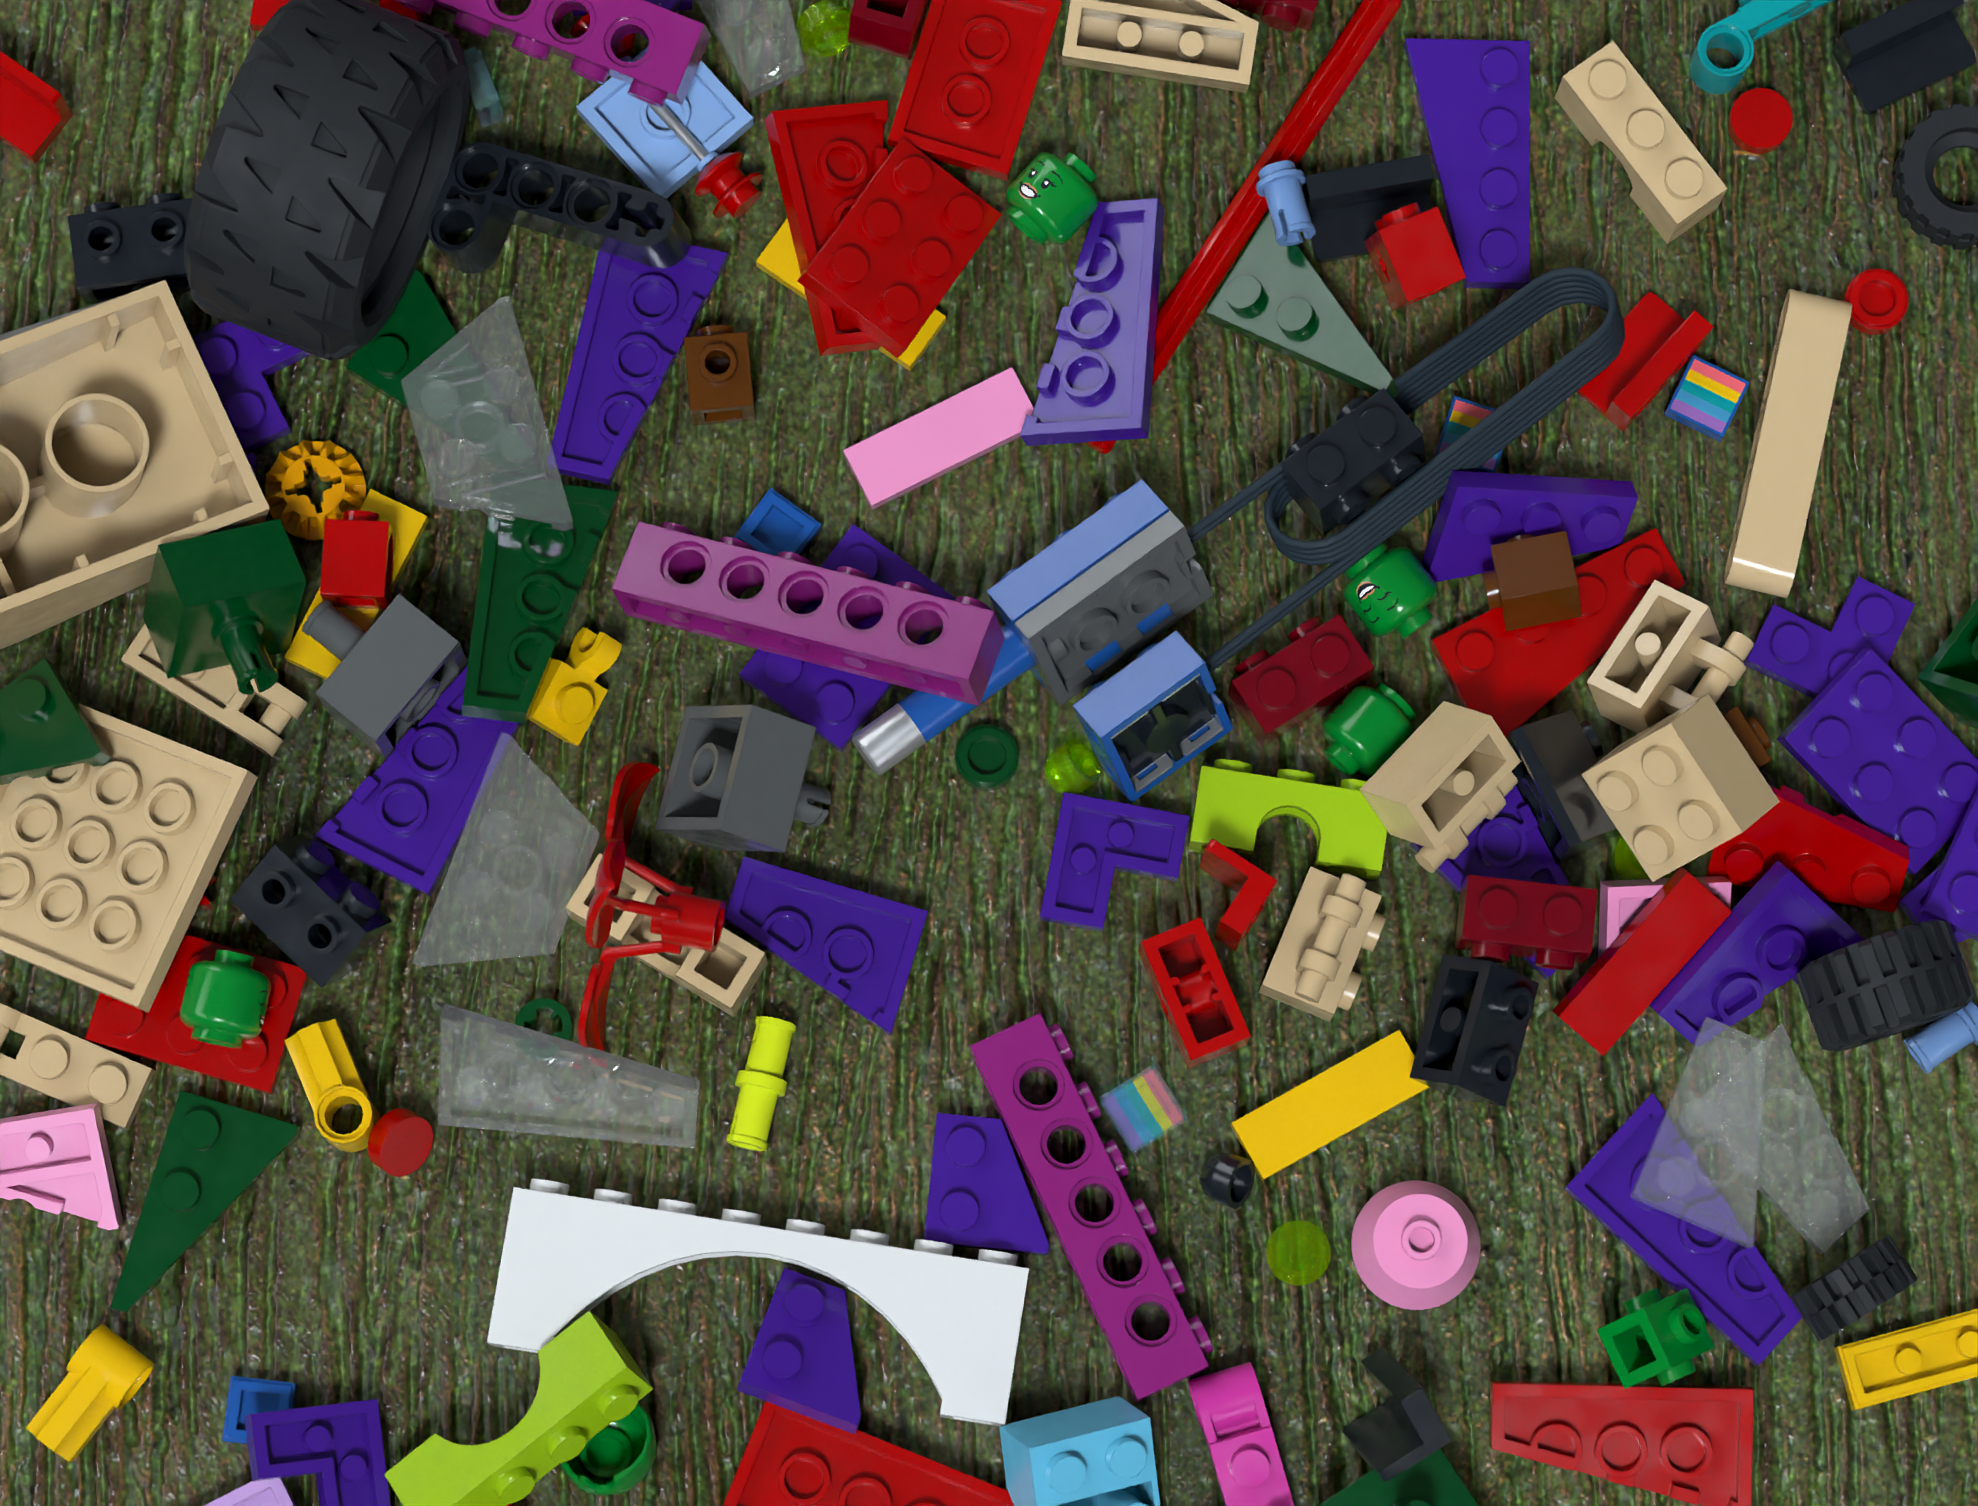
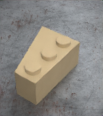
[1062,0,1259,93]

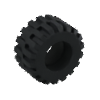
[1795,920,1976,1052]

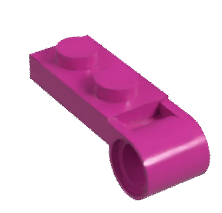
[1188,1362,1294,1506]

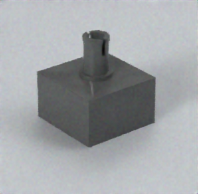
[302,594,468,760]
[655,705,831,852]

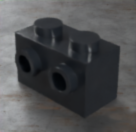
[68,193,192,305]
[1281,387,1425,536]
[230,833,392,988]
[1409,954,1539,1107]

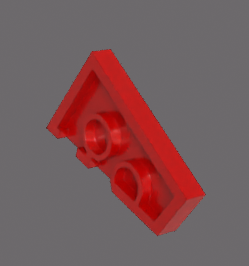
[1705,785,1910,913]

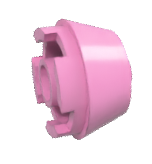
[1351,1180,1481,1310]

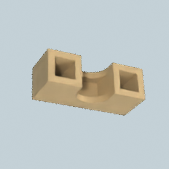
[1555,41,1728,244]
[565,853,768,1017]

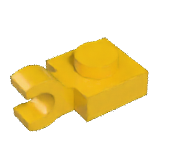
[528,627,622,746]

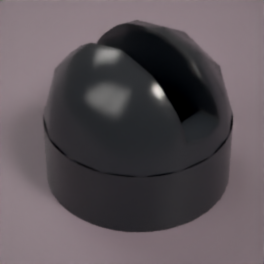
[1199,1153,1255,1209]

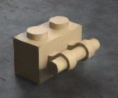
[1587,580,1754,734]
[1360,701,1521,873]
[1258,866,1387,1022]

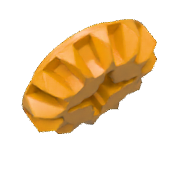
[265,440,366,540]

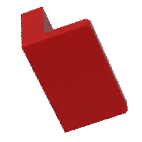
[0,51,73,164]
[1577,292,1714,432]
[1199,839,1278,951]

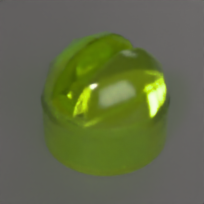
[1044,738,1101,794]

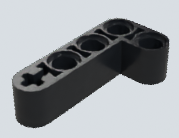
[428,142,692,274]

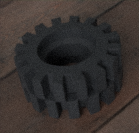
[1790,1235,1918,1342]

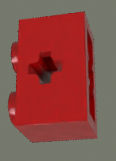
[1364,202,1467,311]
[1138,917,1251,1069]

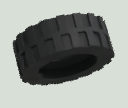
[1891,103,1978,250]

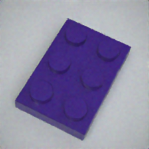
[739,524,955,753]
[1777,648,1978,874]

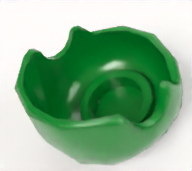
[560,1403,657,1496]

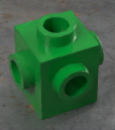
[1597,1287,1715,1389]

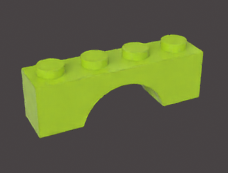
[384,1311,653,1506]

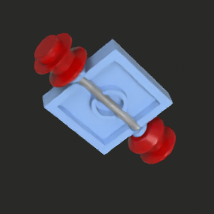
[569,13,763,218]

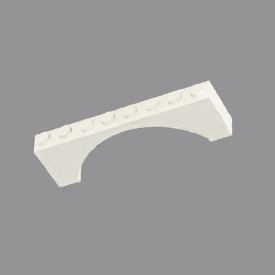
[487,1179,1029,1426]

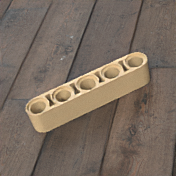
[1724,289,1852,598]

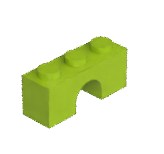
[1187,759,1387,880]

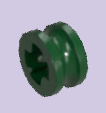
[514,998,574,1059]

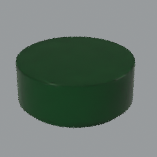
[955,725,1019,791]

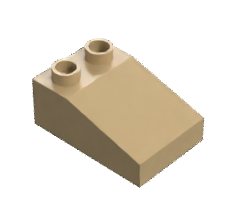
[0,280,270,649]

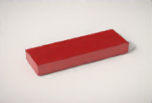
[1552,867,1732,1056]

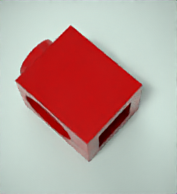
[320,510,396,609]

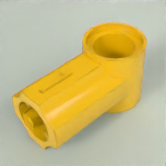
[284,1019,380,1153]
[26,1324,155,1463]

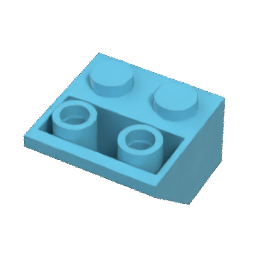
[999,1396,1160,1506]

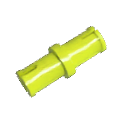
[726,1016,796,1151]

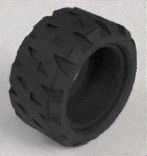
[184,0,470,361]

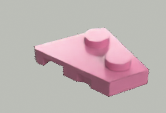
[0,1102,123,1230]

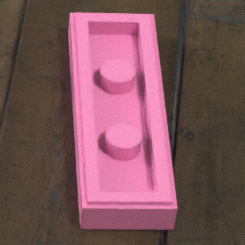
[843,367,1034,510]

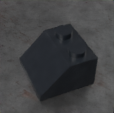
[1506,710,1620,864]

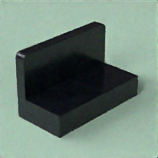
[1832,0,1976,115]
[1302,154,1434,263]
[1342,1347,1452,1481]

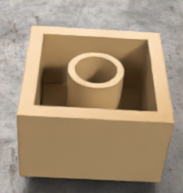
[1581,693,1780,882]

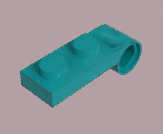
[1689,0,1834,94]

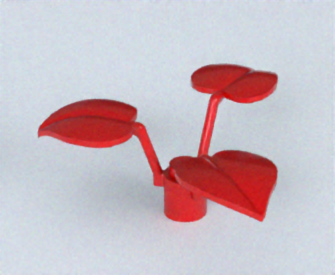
[578,761,726,1065]

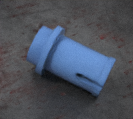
[1256,160,1316,246]
[1903,1001,1978,1074]

